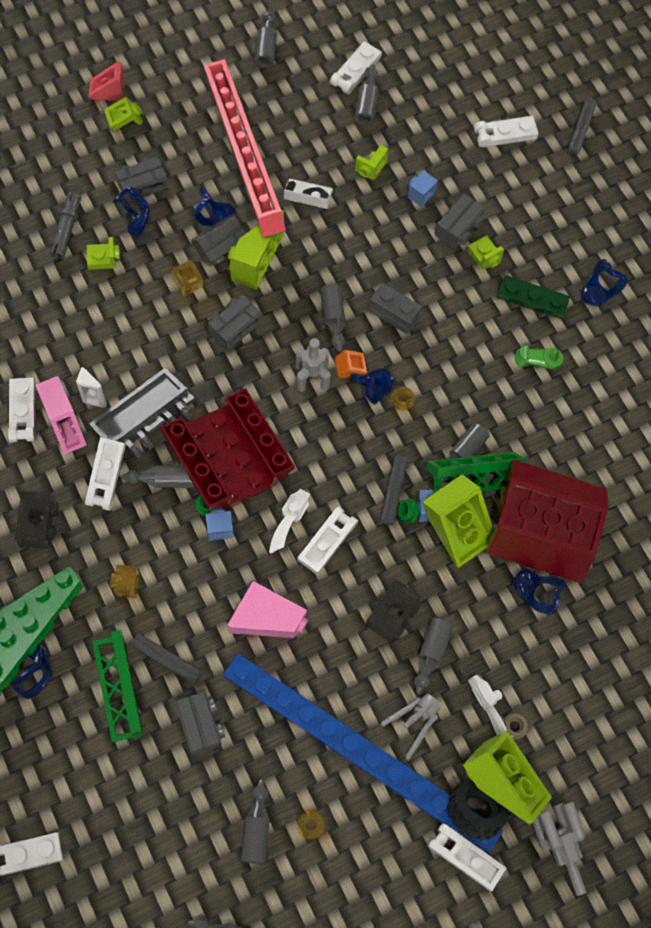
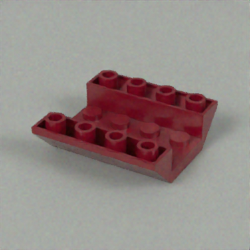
[160,388,295,510]
[486,459,608,584]

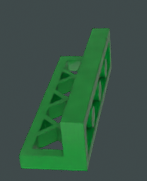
[427,452,526,494]
[92,630,144,743]

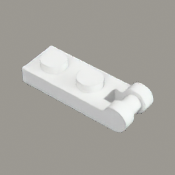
[329,41,382,95]
[474,116,538,147]
[8,378,35,443]
[85,437,126,511]
[297,506,358,575]
[427,823,506,892]
[0,832,64,876]

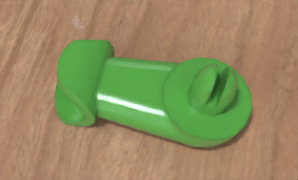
[515,346,563,369]

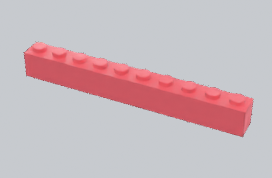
[204,59,286,238]

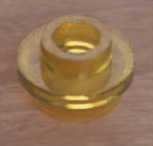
[391,387,415,410]
[297,812,324,840]

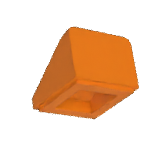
[335,350,367,378]

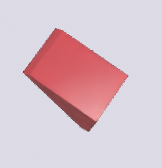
[89,61,125,101]

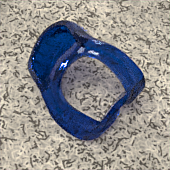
[113,187,150,236]
[195,187,237,227]
[581,259,628,307]
[350,368,394,405]
[513,569,566,614]
[10,644,52,699]

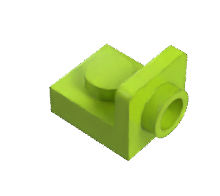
[104,97,143,131]
[355,145,389,180]
[467,236,504,271]
[87,237,120,270]

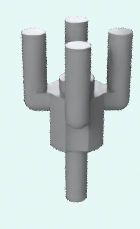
[295,338,331,392]
[532,802,587,896]

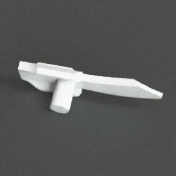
[269,489,310,554]
[468,675,507,735]

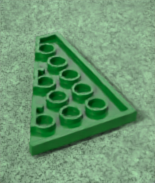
[0,566,84,696]

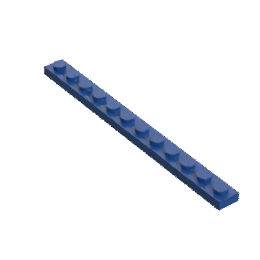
[223,654,503,855]

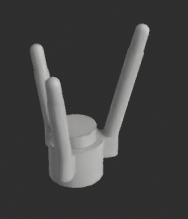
[381,694,441,760]

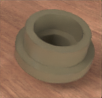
[503,713,528,740]

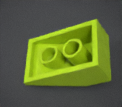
[228,210,284,290]
[422,474,493,568]
[463,730,552,824]

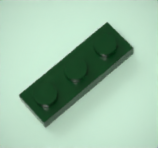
[497,275,571,320]

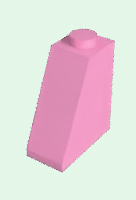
[35,376,87,454]
[228,581,309,638]

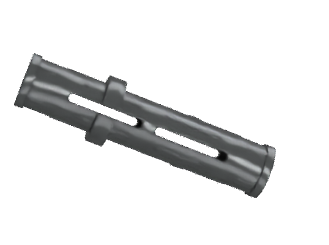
[50,192,82,259]

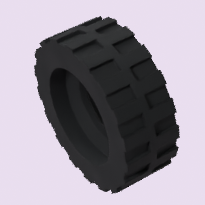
[447,778,511,840]

